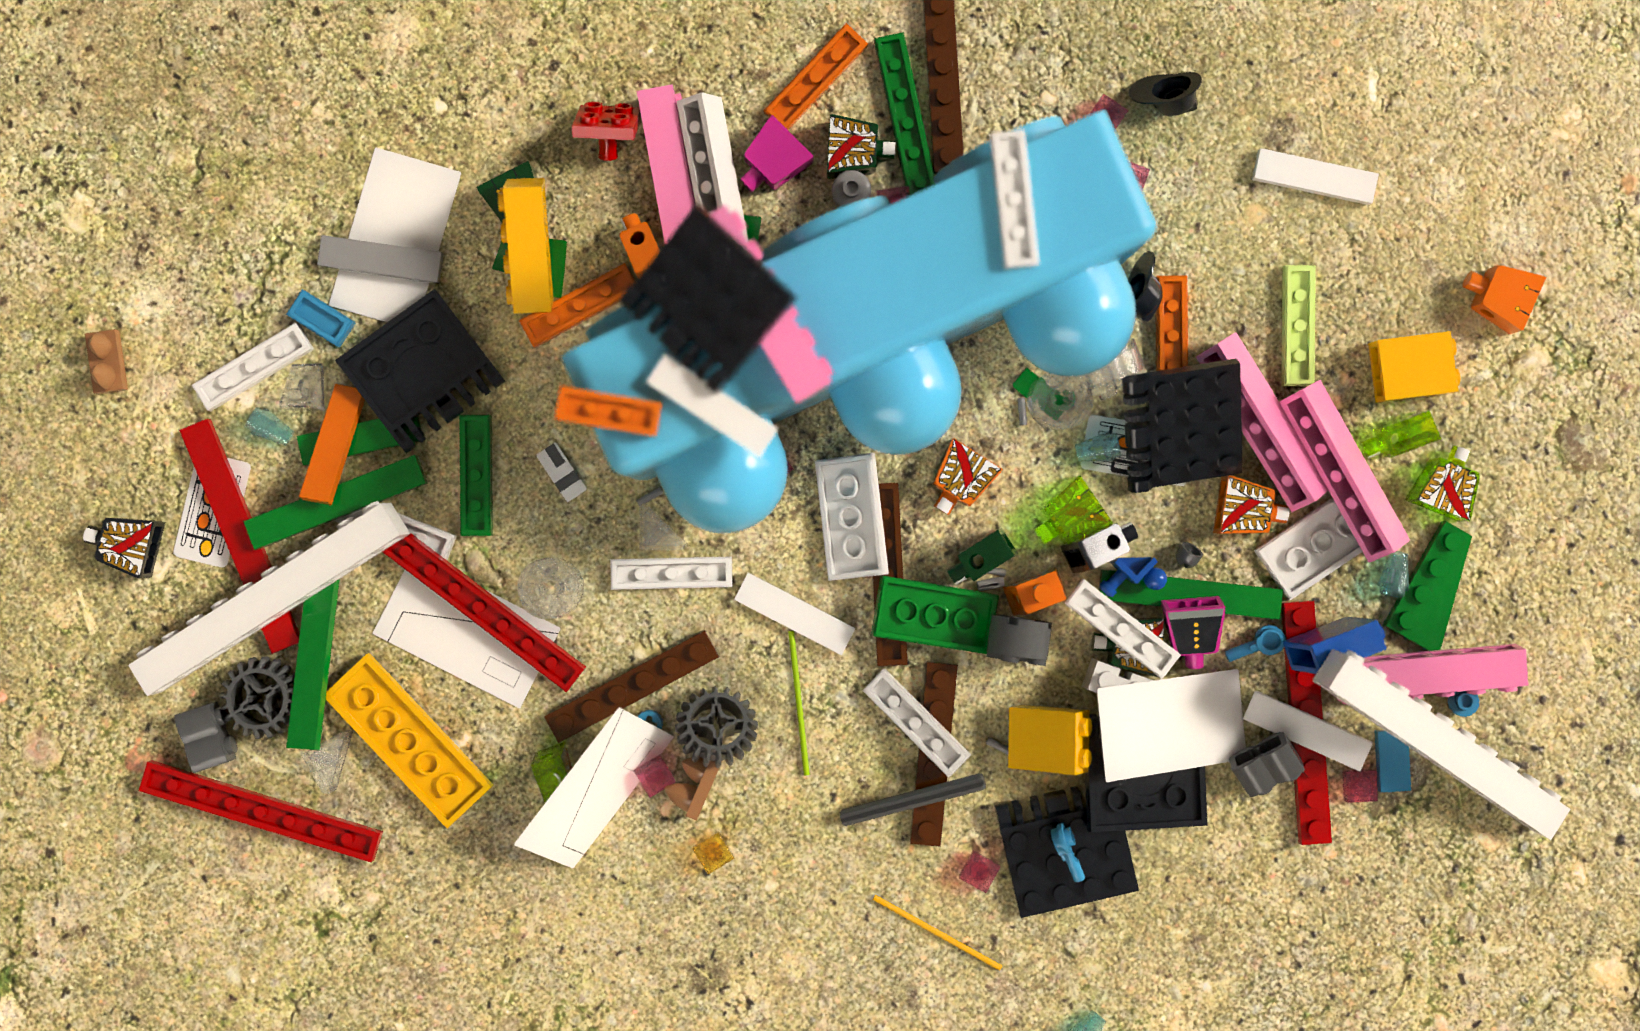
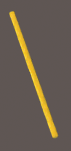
[873,895,1002,971]

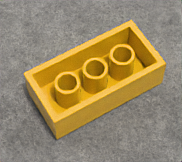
[498,178,554,314]

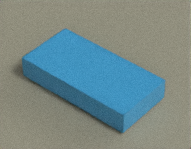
[286,289,356,348]
[1374,730,1411,792]

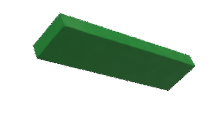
[459,415,493,536]
[297,416,422,466]

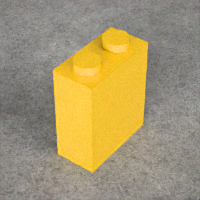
[1368,331,1461,403]
[1008,705,1092,775]

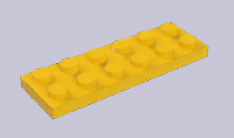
[326,653,494,829]

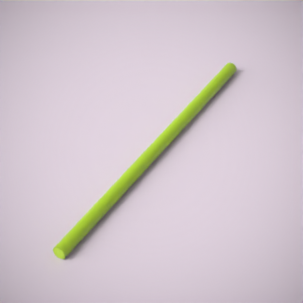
[788,631,810,776]

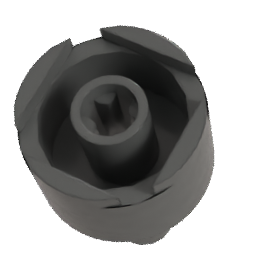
[986,614,1052,666]

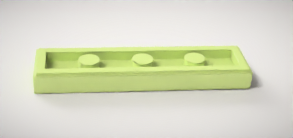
[1281,265,1316,387]

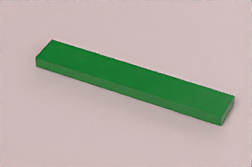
[874,32,935,198]
[243,455,428,550]
[1099,569,1283,620]
[286,579,340,750]

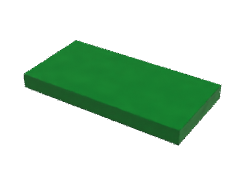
[871,575,999,654]

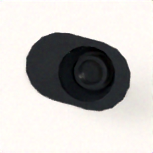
[1129,72,1202,117]
[1128,251,1163,322]

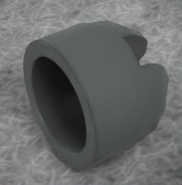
[1176,542,1203,568]

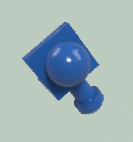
[1099,557,1167,597]

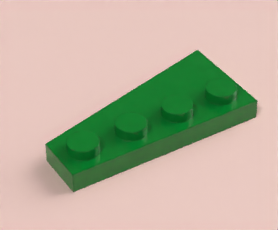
[1382,521,1472,651]

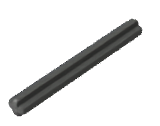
[840,773,986,826]

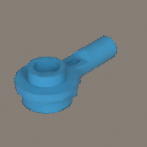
[1225,625,1285,662]
[1447,691,1479,717]
[1051,823,1085,882]

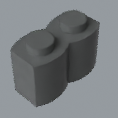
[174,701,238,773]
[1229,732,1305,797]

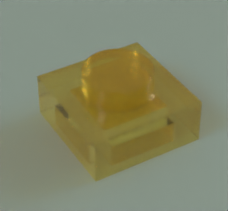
[692,831,735,875]

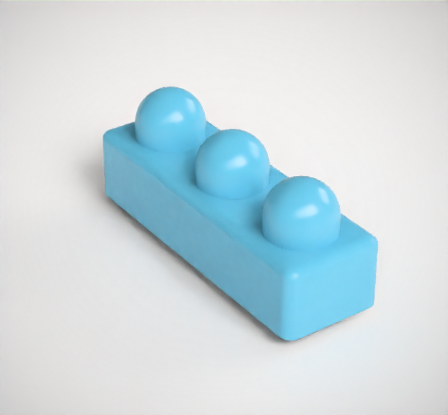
[561,111,1157,533]

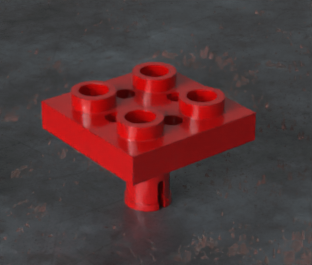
[572,101,641,161]

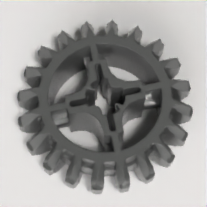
[219,656,295,739]
[675,686,758,768]

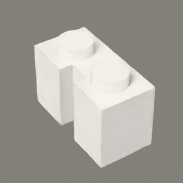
[1082,658,1154,693]

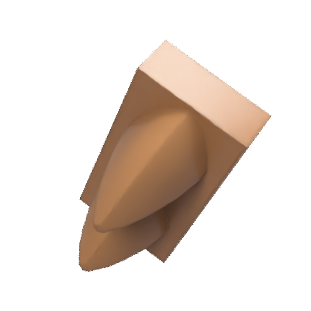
[85,329,128,394]
[664,757,723,821]

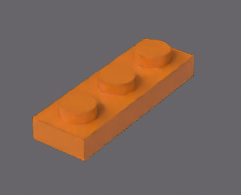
[555,386,663,437]

